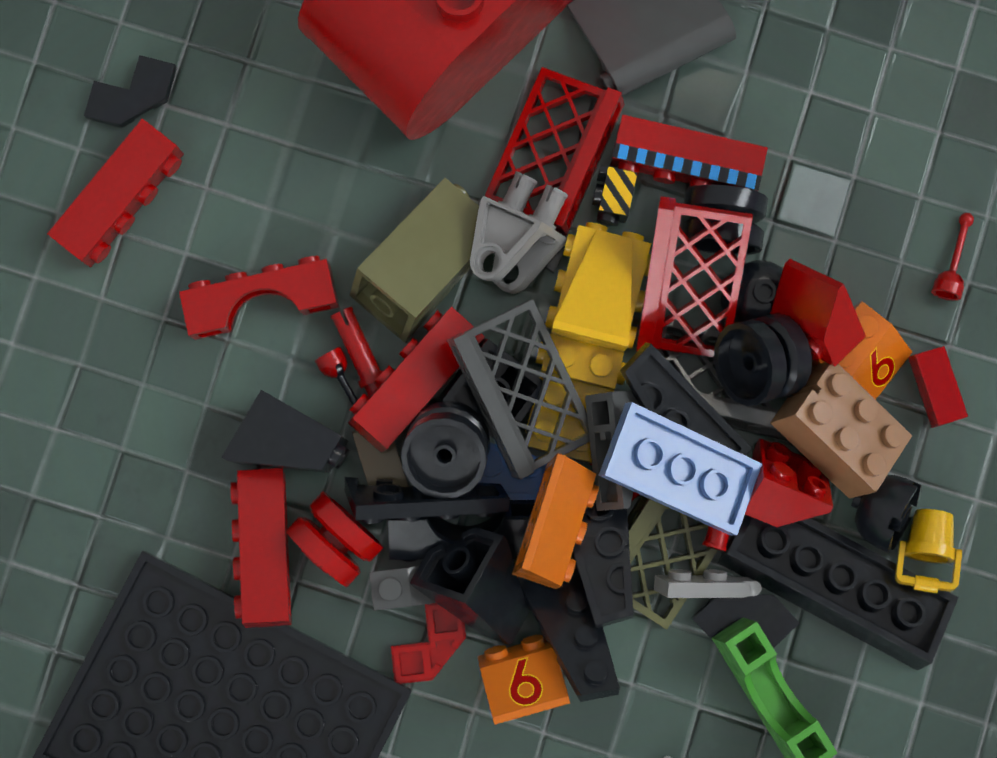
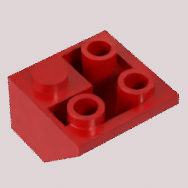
[745,438,834,527]

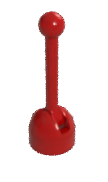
[931,213,974,301]

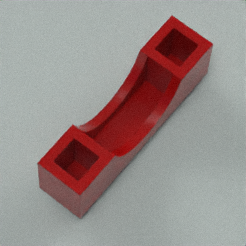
[179,256,340,340]

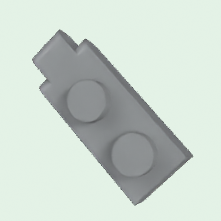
[654,569,762,598]

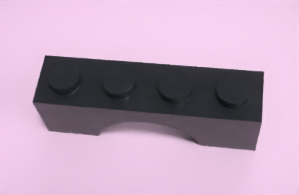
[388,500,535,562]

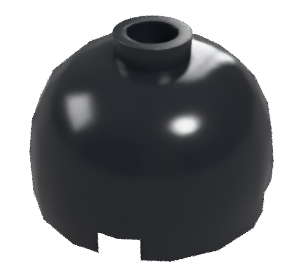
[720,260,783,323]
[851,475,922,553]

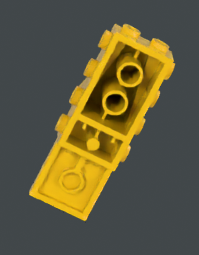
[527,222,652,463]

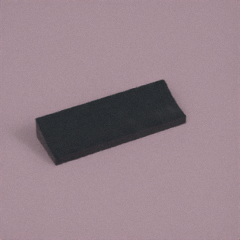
[717,514,959,670]

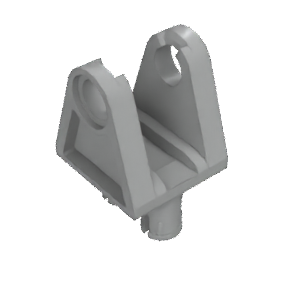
[470,171,568,294]

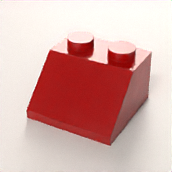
[771,259,866,367]

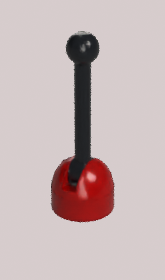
[315,347,358,405]

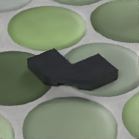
[84,55,177,128]
[692,594,800,648]

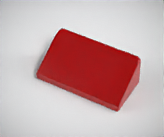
[908,346,968,428]

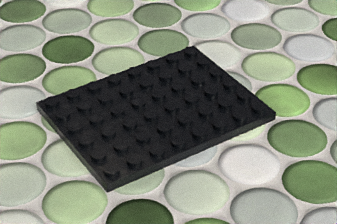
[33,551,413,758]

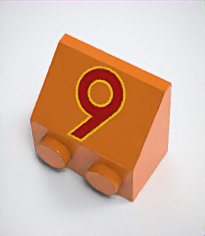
[812,301,912,400]
[478,635,570,725]

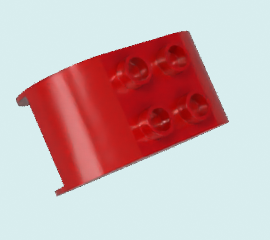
[298,0,573,140]

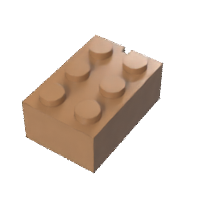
[770,362,912,499]

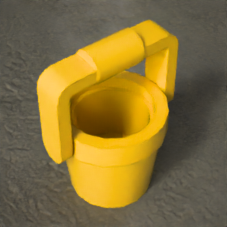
[895,509,962,594]

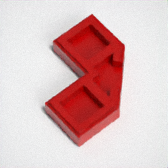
[391,603,466,684]

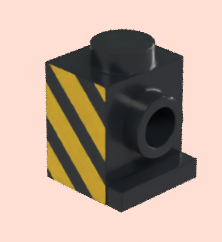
[592,165,637,226]

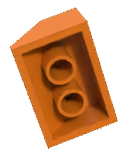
[512,453,599,589]

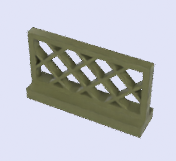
[627,495,718,630]

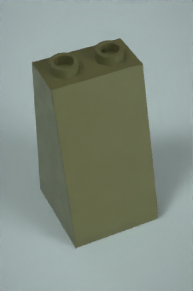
[349,178,479,343]

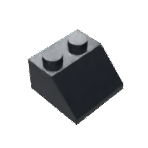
[438,338,543,439]

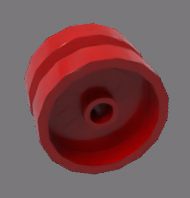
[286,491,384,588]

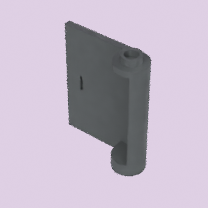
[567,0,736,96]

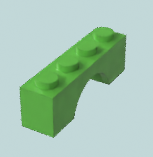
[711,617,838,758]

